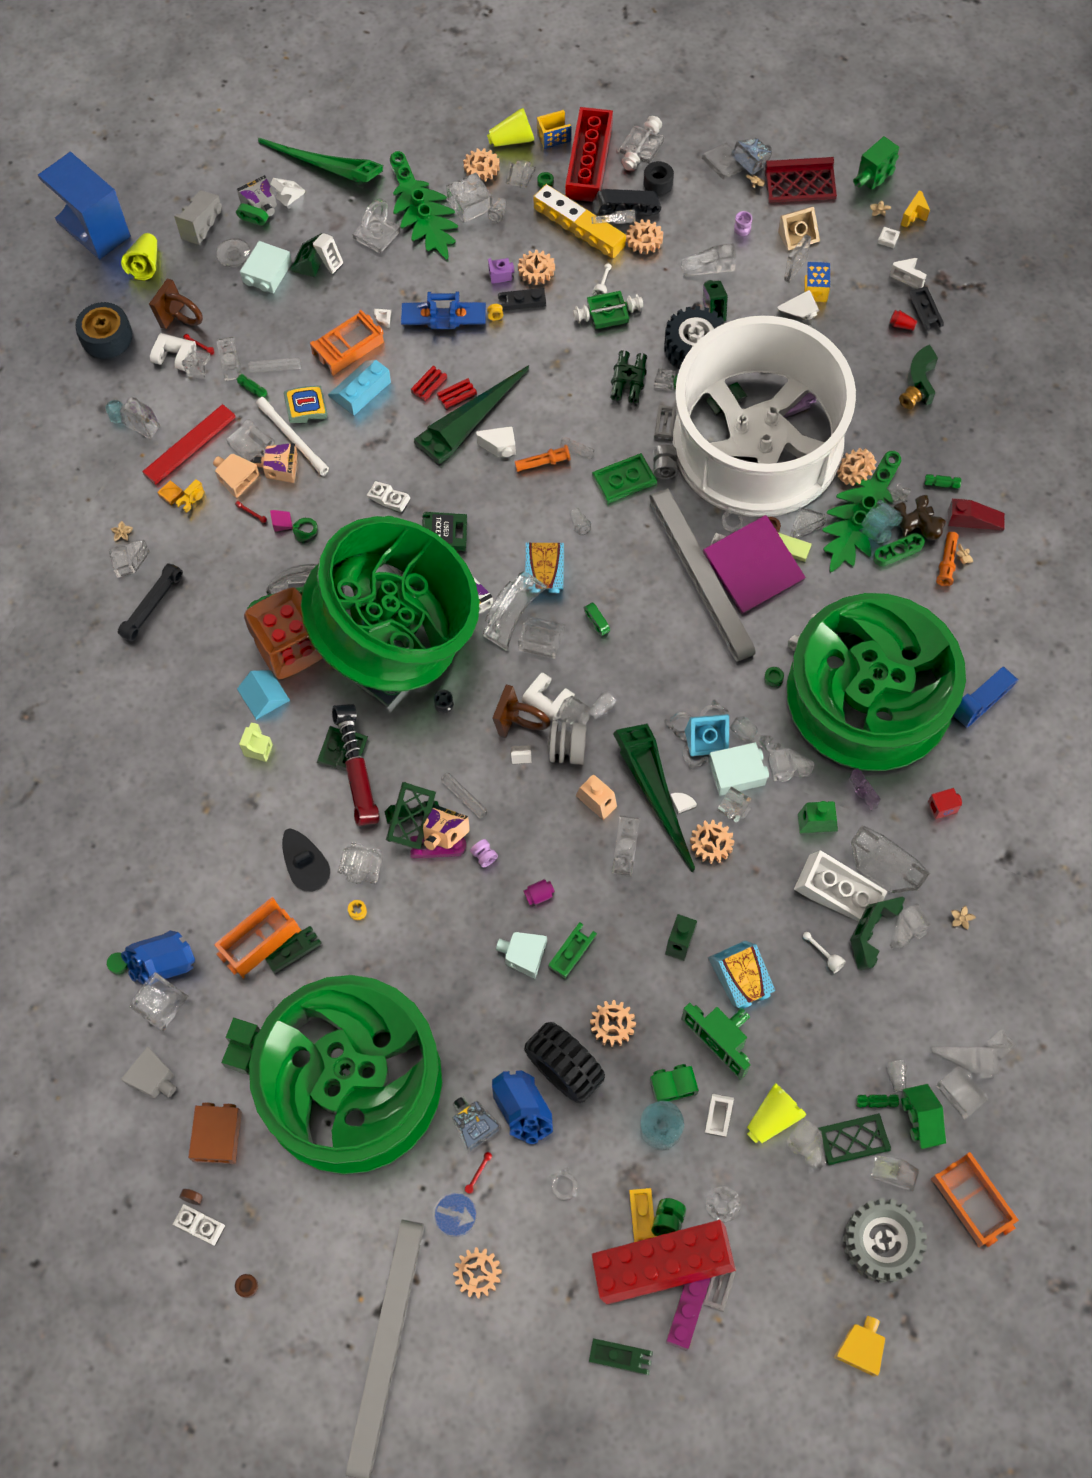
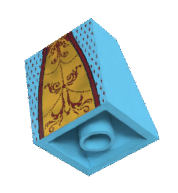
[525,543,564,593]
[708,941,775,1009]

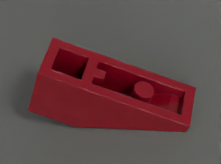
[948,498,1005,531]

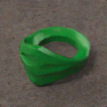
[292,517,318,542]

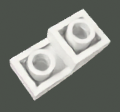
[367,481,410,512]
[172,1204,225,1246]

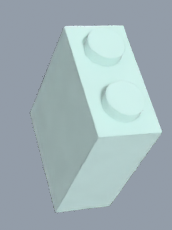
[240,241,292,294]
[709,742,769,796]

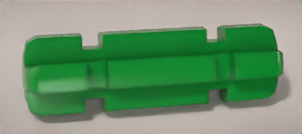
[236,374,268,398]
[924,474,961,488]
[856,1095,899,1107]

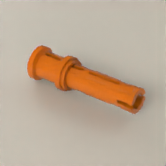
[515,444,571,472]
[936,532,959,586]

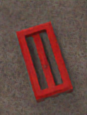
[411,366,447,401]
[437,378,477,409]

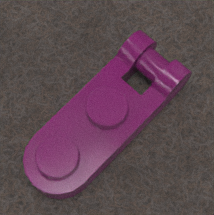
[410,835,467,859]

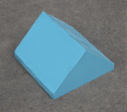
[237,670,290,720]
[685,714,729,756]

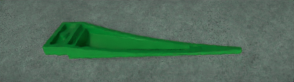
[258,138,384,182]

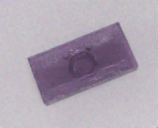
[849,768,880,811]

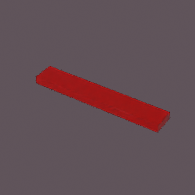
[142,404,236,485]

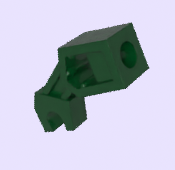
[384,801,439,824]

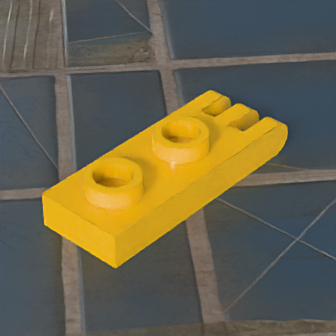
[629,1188,656,1242]

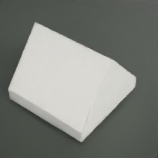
[511,745,532,764]

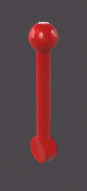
[183,334,214,355]
[235,501,267,523]
[465,1152,492,1194]

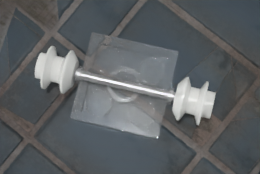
[620,116,664,171]

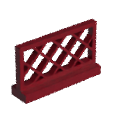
[764,157,837,203]

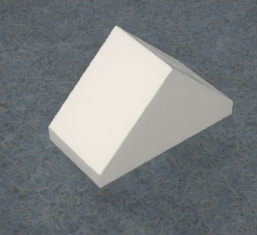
[705,1094,734,1136]

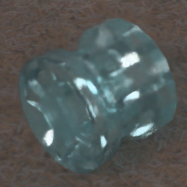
[106,400,127,423]

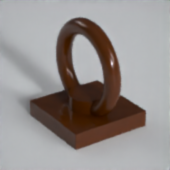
[149,278,203,329]
[492,684,550,737]

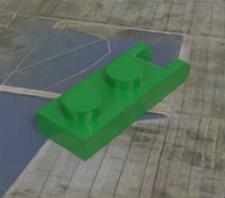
[548,922,597,979]

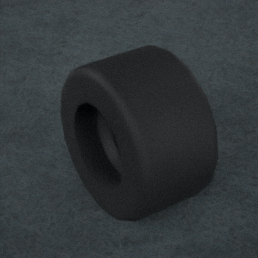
[643,161,674,195]

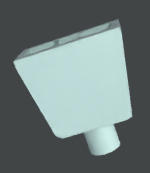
[496,932,547,979]

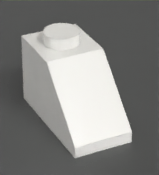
[778,290,820,320]
[476,427,516,457]

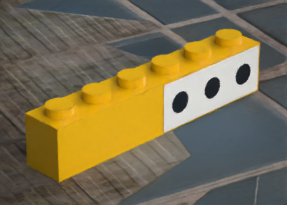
[533,184,626,259]

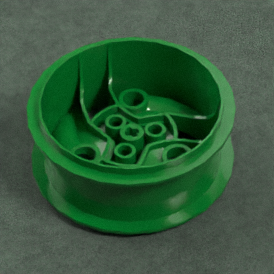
[300,516,480,691]
[787,593,966,771]
[249,975,442,1174]

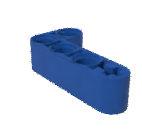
[953,666,1019,728]

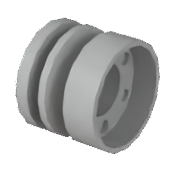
[547,721,586,765]

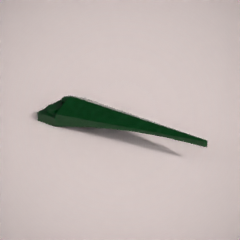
[414,365,529,464]
[613,724,695,872]

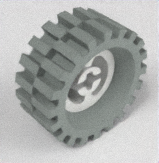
[843,1198,927,1283]

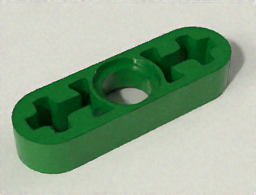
[873,533,925,566]

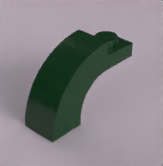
[907,344,938,405]

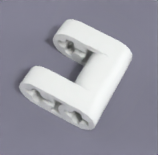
[150,333,196,371]
[522,673,575,722]

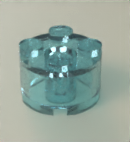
[859,500,903,544]
[640,1101,684,1149]

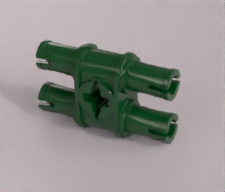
[610,350,647,404]

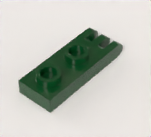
[265,926,322,974]
[589,1338,653,1375]

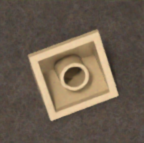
[778,207,820,250]

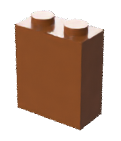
[188,1103,242,1164]

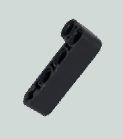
[591,189,662,222]

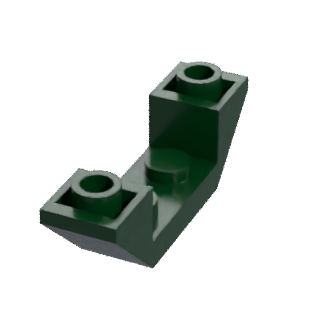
[850,896,905,970]

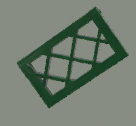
[386,782,436,850]
[817,1113,891,1166]

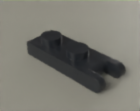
[910,287,944,331]
[498,288,546,311]

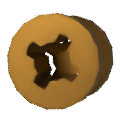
[899,386,922,409]

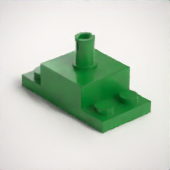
[681,1003,751,1080]

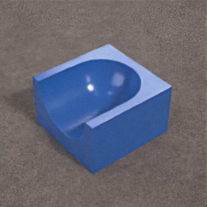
[38,151,131,260]

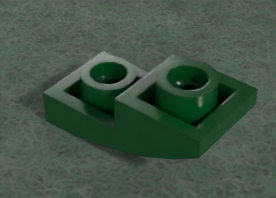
[706,382,748,415]

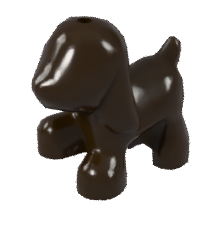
[892,495,946,540]

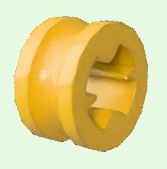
[487,304,504,321]
[348,900,367,920]

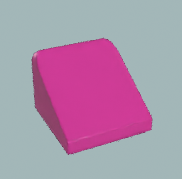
[270,510,293,532]

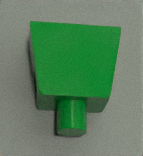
[797,801,838,833]

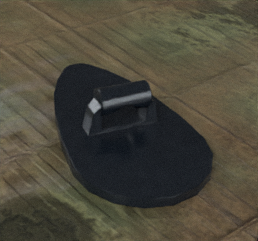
[282,828,331,892]

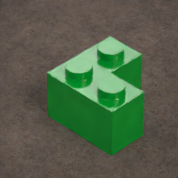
[221,1017,260,1075]
[901,1084,946,1149]

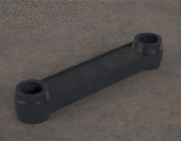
[118,563,183,641]

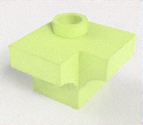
[239,722,273,762]

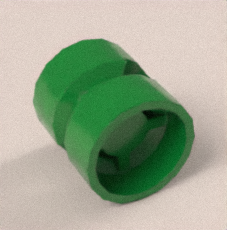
[651,1198,686,1236]

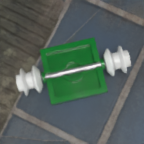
[573,291,643,329]

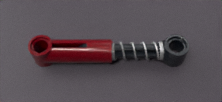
[332,704,379,826]

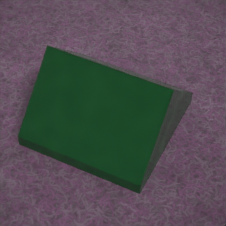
[290,233,322,278]

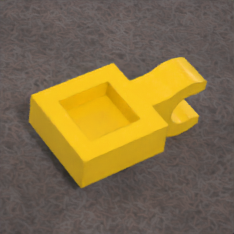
[176,479,205,513]

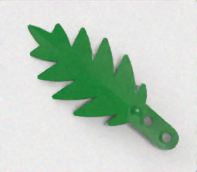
[390,151,458,260]
[822,451,901,572]

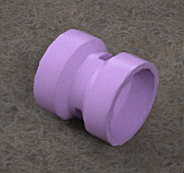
[734,211,752,236]
[470,839,498,867]

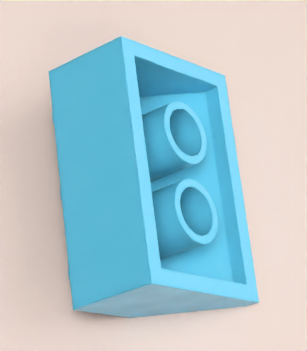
[328,360,391,416]

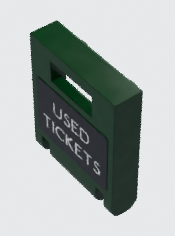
[422,512,467,551]

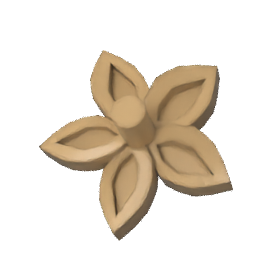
[746,174,765,188]
[870,201,891,216]
[111,521,133,541]
[956,544,973,564]
[951,905,976,930]

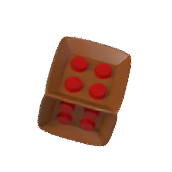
[244,587,323,679]

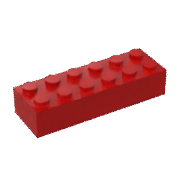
[565,107,613,202]
[592,1220,736,1304]

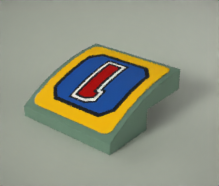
[283,386,327,423]

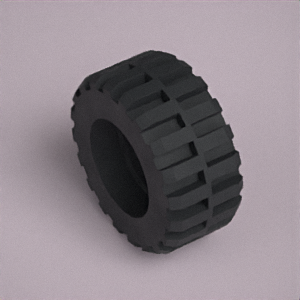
[524,1022,605,1103]

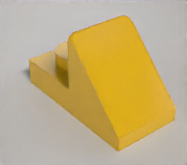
[901,190,930,228]

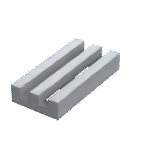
[654,405,677,441]
[703,1267,737,1312]

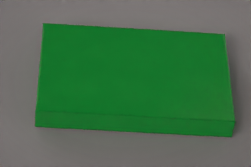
[592,453,657,504]

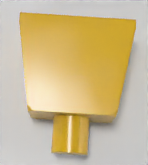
[834,1316,885,1377]

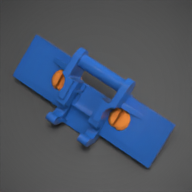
[401,291,486,329]

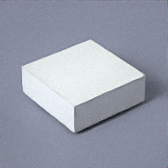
[878,227,900,248]

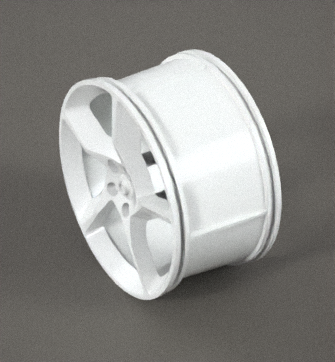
[673,316,856,517]

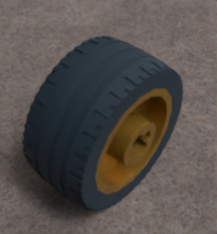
[75,302,132,359]

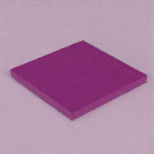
[703,515,806,614]

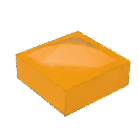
[157,480,184,506]

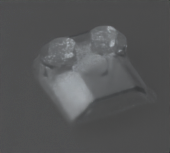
[129,972,189,1031]

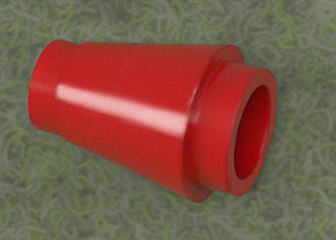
[889,310,917,331]

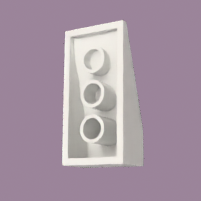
[794,850,887,922]

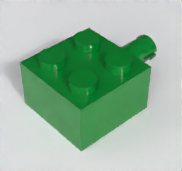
[853,136,899,190]

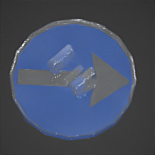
[434,1192,477,1237]

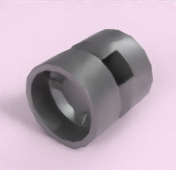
[653,444,678,479]

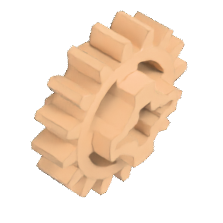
[463,148,500,182]
[626,219,663,254]
[518,250,555,285]
[837,448,877,486]
[690,820,734,864]
[590,1000,636,1047]
[453,1247,502,1299]

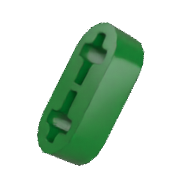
[236,203,269,226]
[584,602,610,636]

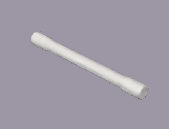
[256,397,329,475]

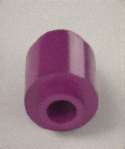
[523,879,555,905]

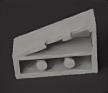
[174,190,222,245]

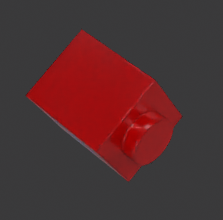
[928,788,962,819]

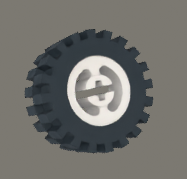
[664,306,724,369]

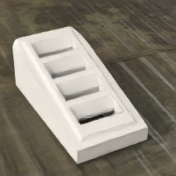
[313,233,343,274]

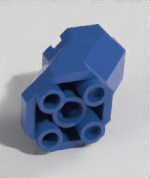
[121,930,195,986]
[492,1070,553,1144]

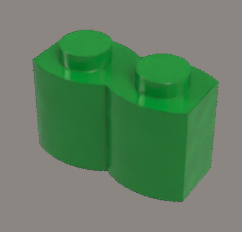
[650,1064,699,1104]

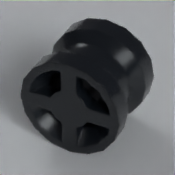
[433,690,454,714]

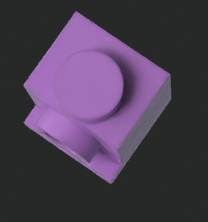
[488,258,514,284]

